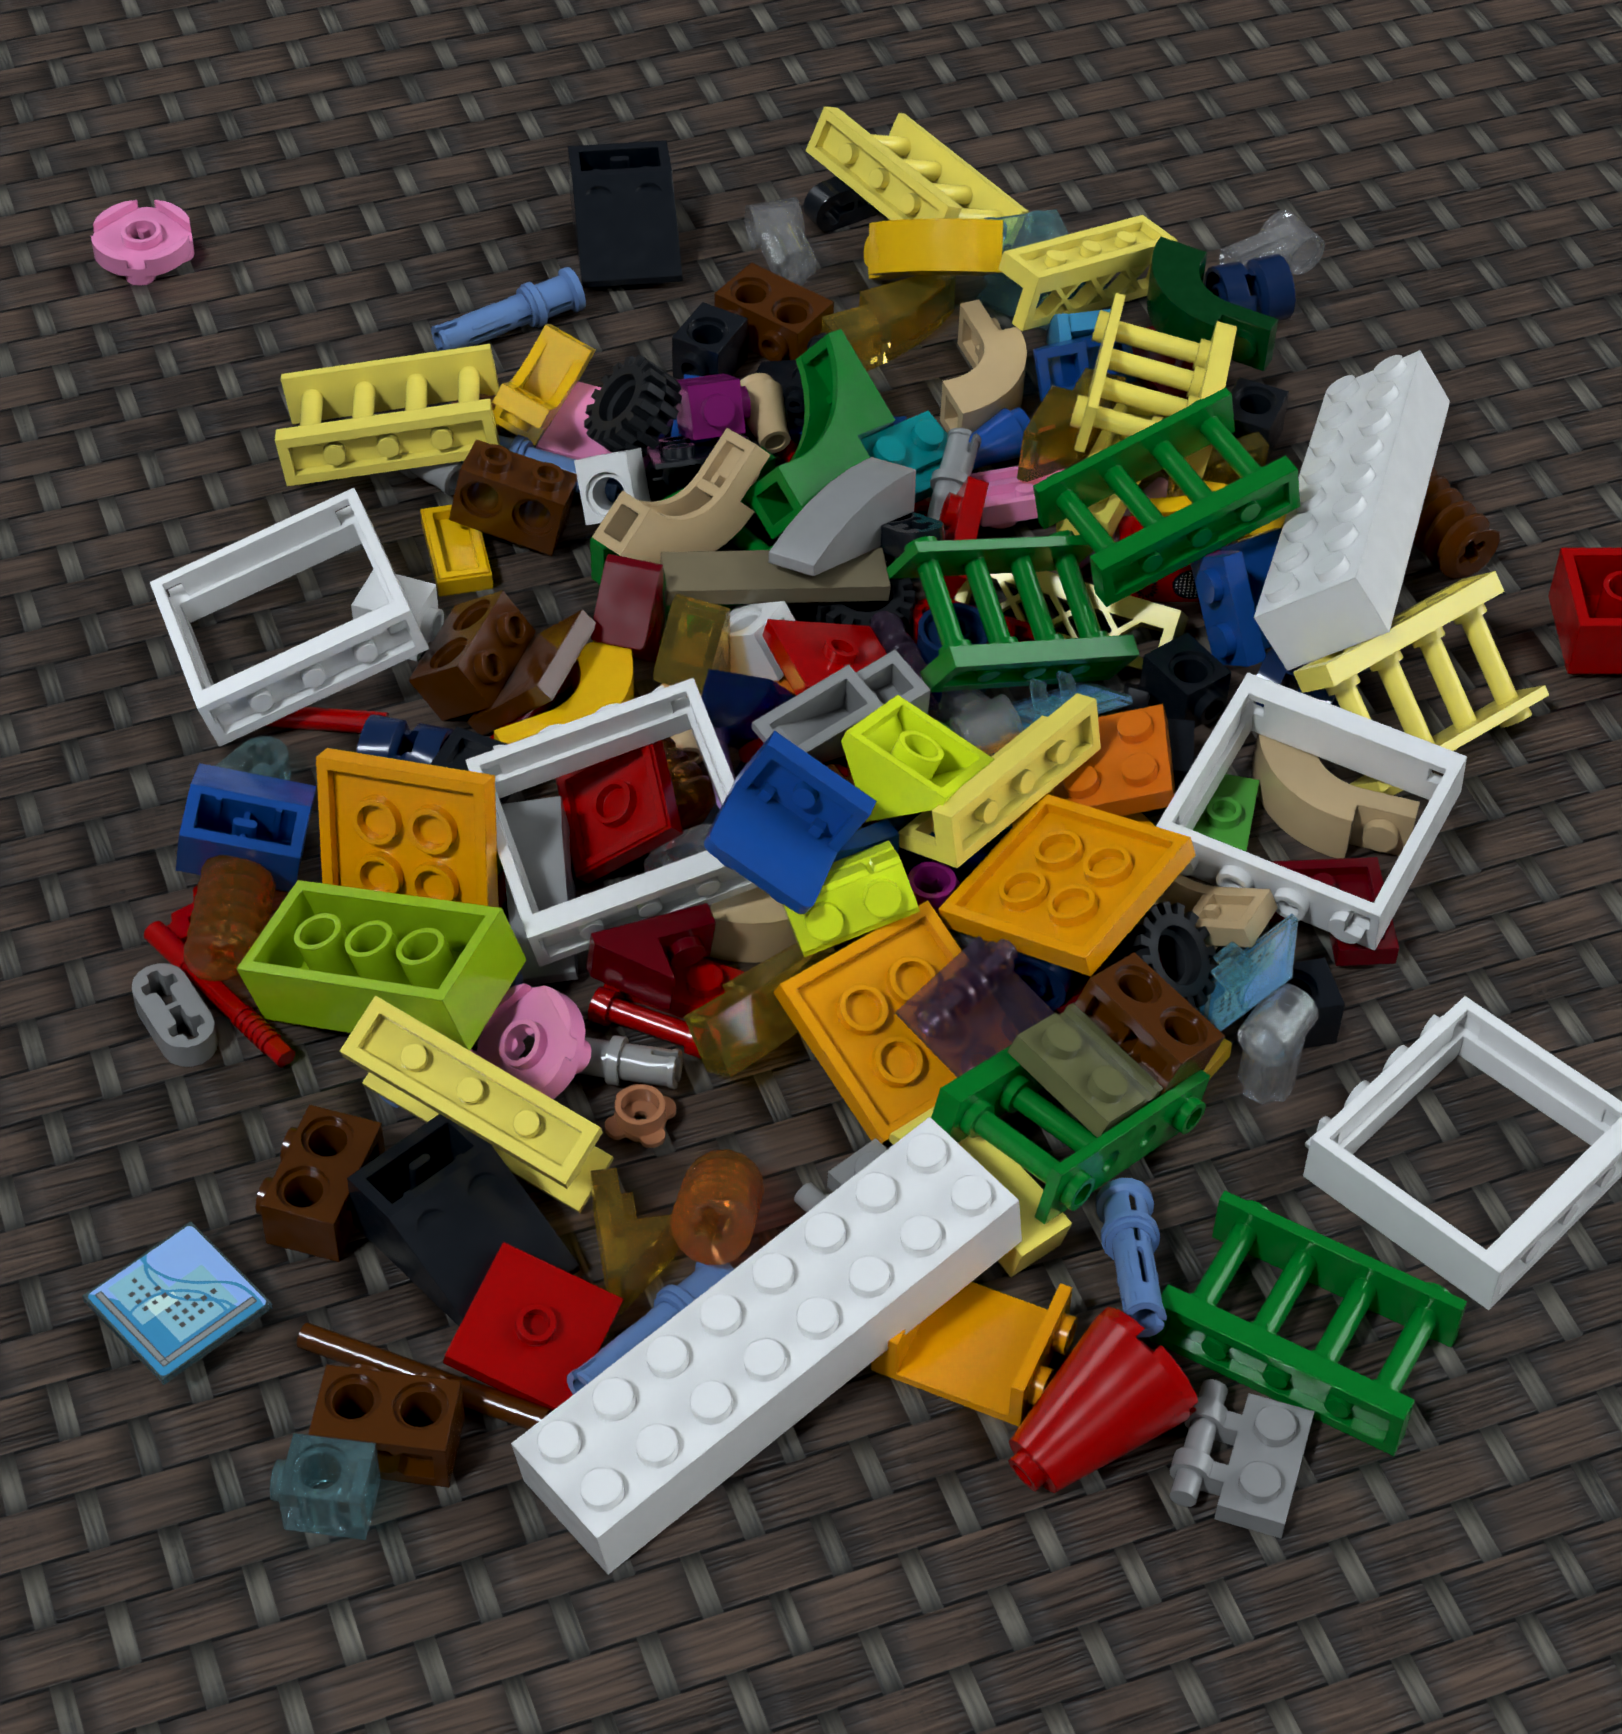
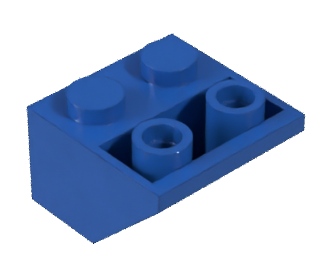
[176,763,317,892]

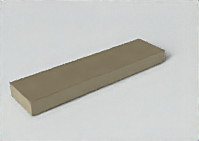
[660,548,891,606]

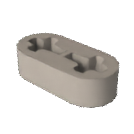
[131,963,218,1067]

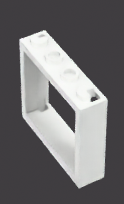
[150,488,429,747]
[1156,673,1467,950]
[465,678,758,967]
[1303,996,1622,1310]

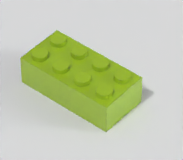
[236,880,526,1050]

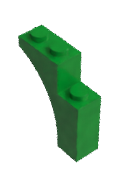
[745,329,896,540]

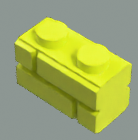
[782,840,920,958]

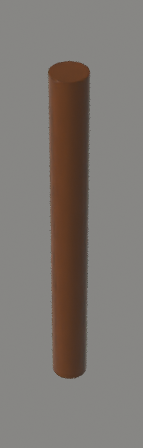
[297,1322,552,1430]

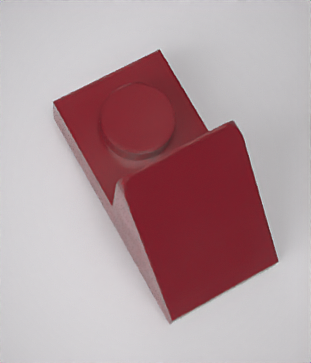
[591,554,664,662]
[586,903,716,1010]

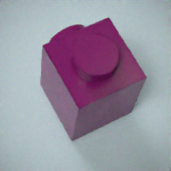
[676,374,751,440]

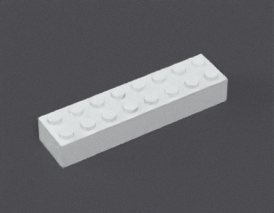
[1254,350,1450,671]
[511,1117,1022,1575]

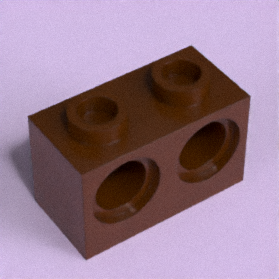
[715,262,834,361]
[449,439,578,556]
[409,590,536,721]
[1075,952,1225,1097]
[255,1105,385,1262]
[308,1364,465,1488]

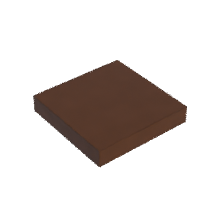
[467,609,596,735]

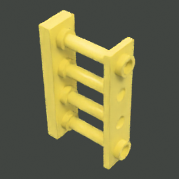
[805,107,1029,255]
[1069,293,1237,479]
[275,344,500,486]
[1293,571,1549,795]
[340,995,614,1213]

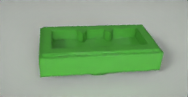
[1193,774,1260,852]

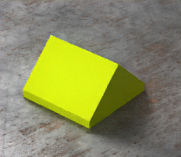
[841,695,995,822]

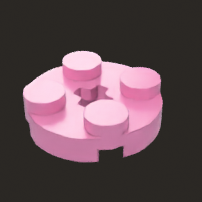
[91,200,195,286]
[470,984,591,1099]

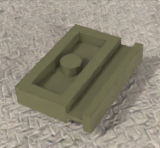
[1008,1003,1163,1138]

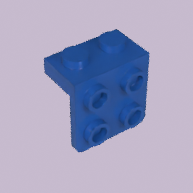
[1191,528,1282,667]
[704,731,877,914]

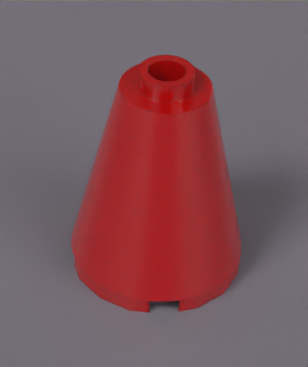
[1008,1307,1198,1493]

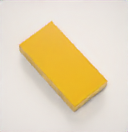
[420,504,493,597]

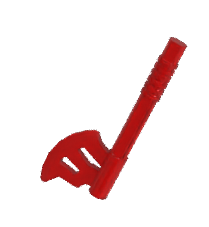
[143,886,295,1068]

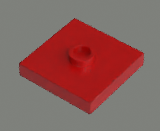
[762,619,887,696]
[555,740,683,884]
[443,1242,624,1411]

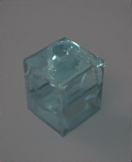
[270,1433,381,1540]

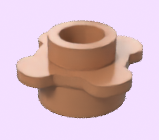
[605,1084,676,1148]

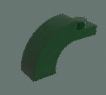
[1147,236,1279,371]

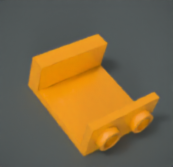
[871,1282,1078,1427]

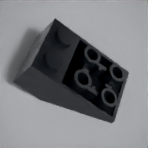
[568,140,683,288]
[347,1114,580,1326]

